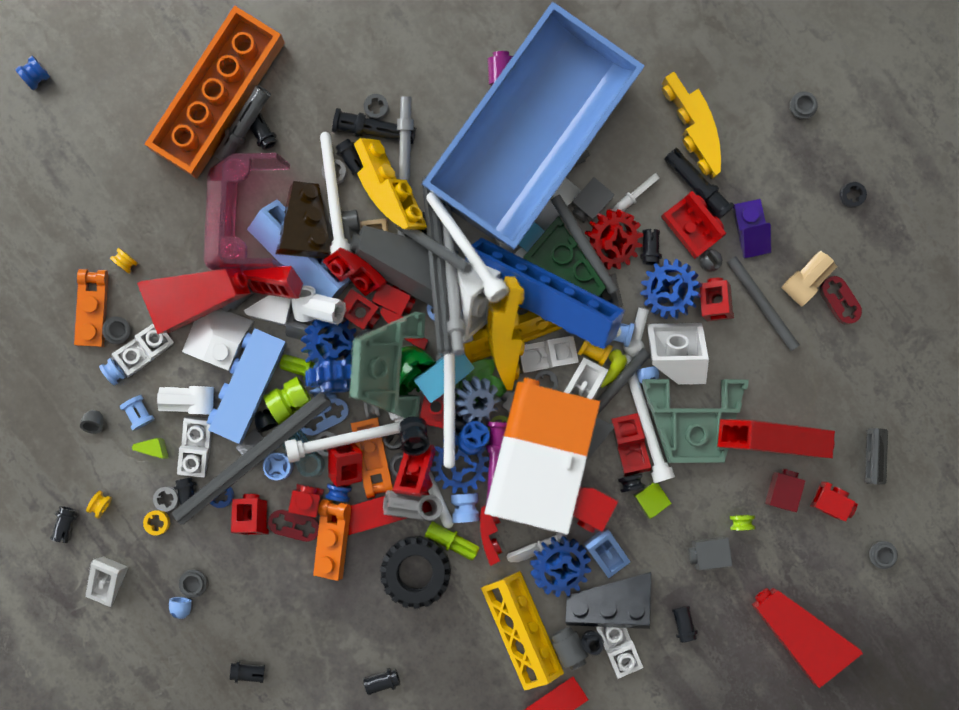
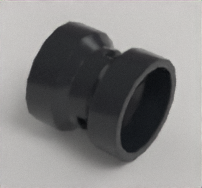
[399,416,430,456]

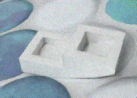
[518,336,579,374]

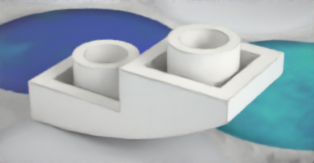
[111,324,174,378]
[177,416,212,478]
[596,627,643,679]

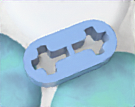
[301,398,349,436]

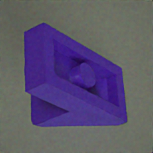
[733,199,771,259]

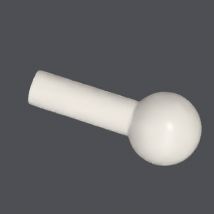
[623,307,649,359]

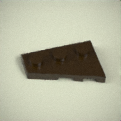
[276,181,331,259]

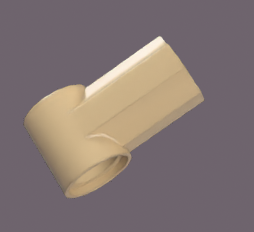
[781,251,837,307]

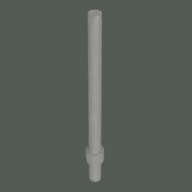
[397,96,414,237]
[441,206,465,356]

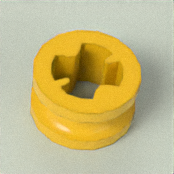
[110,248,138,274]
[86,490,112,519]
[143,510,171,535]

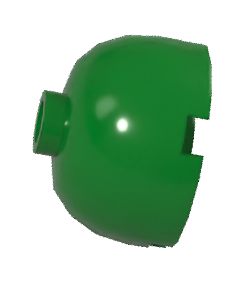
[399,346,436,395]

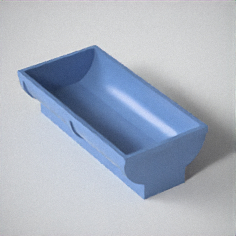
[422,1,645,250]

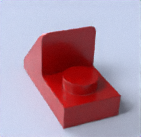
[393,445,436,497]

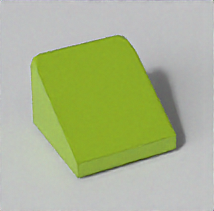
[131,438,169,459]
[633,482,672,519]

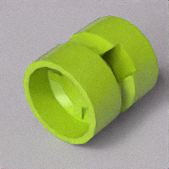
[263,376,311,425]

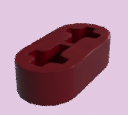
[820,276,862,325]
[268,509,319,542]

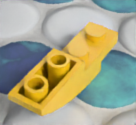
[662,72,721,179]
[354,138,427,230]
[487,276,525,391]

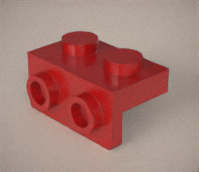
[661,191,726,259]

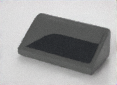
[865,428,888,484]

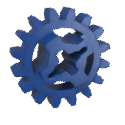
[641,259,702,320]
[301,319,357,368]
[305,360,352,393]
[431,434,489,494]
[530,536,591,597]

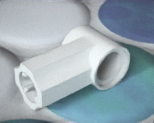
[291,285,346,325]
[157,386,214,415]

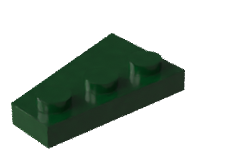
[523,215,606,297]

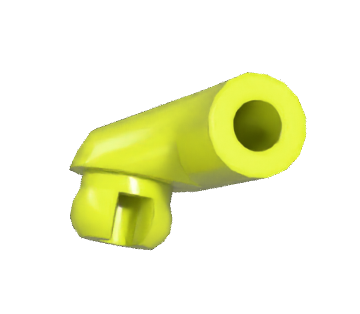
[601,349,627,388]

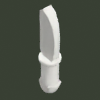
[610,173,659,212]
[506,533,567,562]

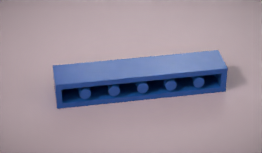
[465,238,625,349]

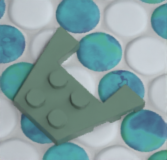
[350,312,426,418]
[642,379,749,463]

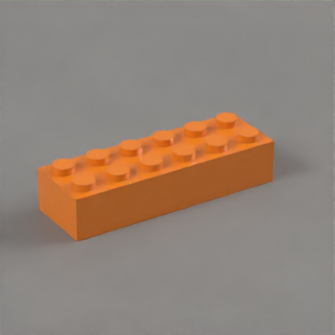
[145,5,285,179]

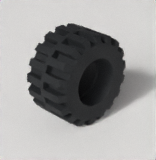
[380,536,451,609]

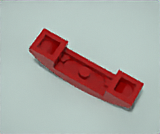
[332,491,432,535]

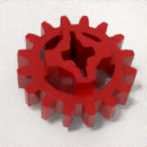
[585,209,643,270]

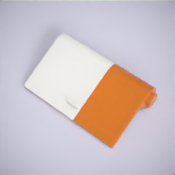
[484,378,600,534]

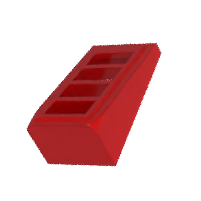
[242,266,303,299]

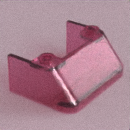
[204,153,290,271]

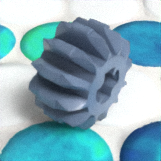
[455,376,501,423]

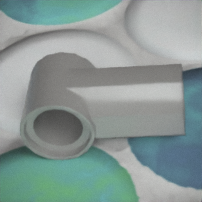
[383,490,442,521]

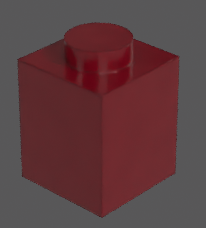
[765,469,806,513]

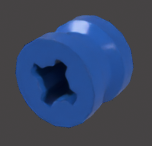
[15,56,50,91]
[457,421,490,455]

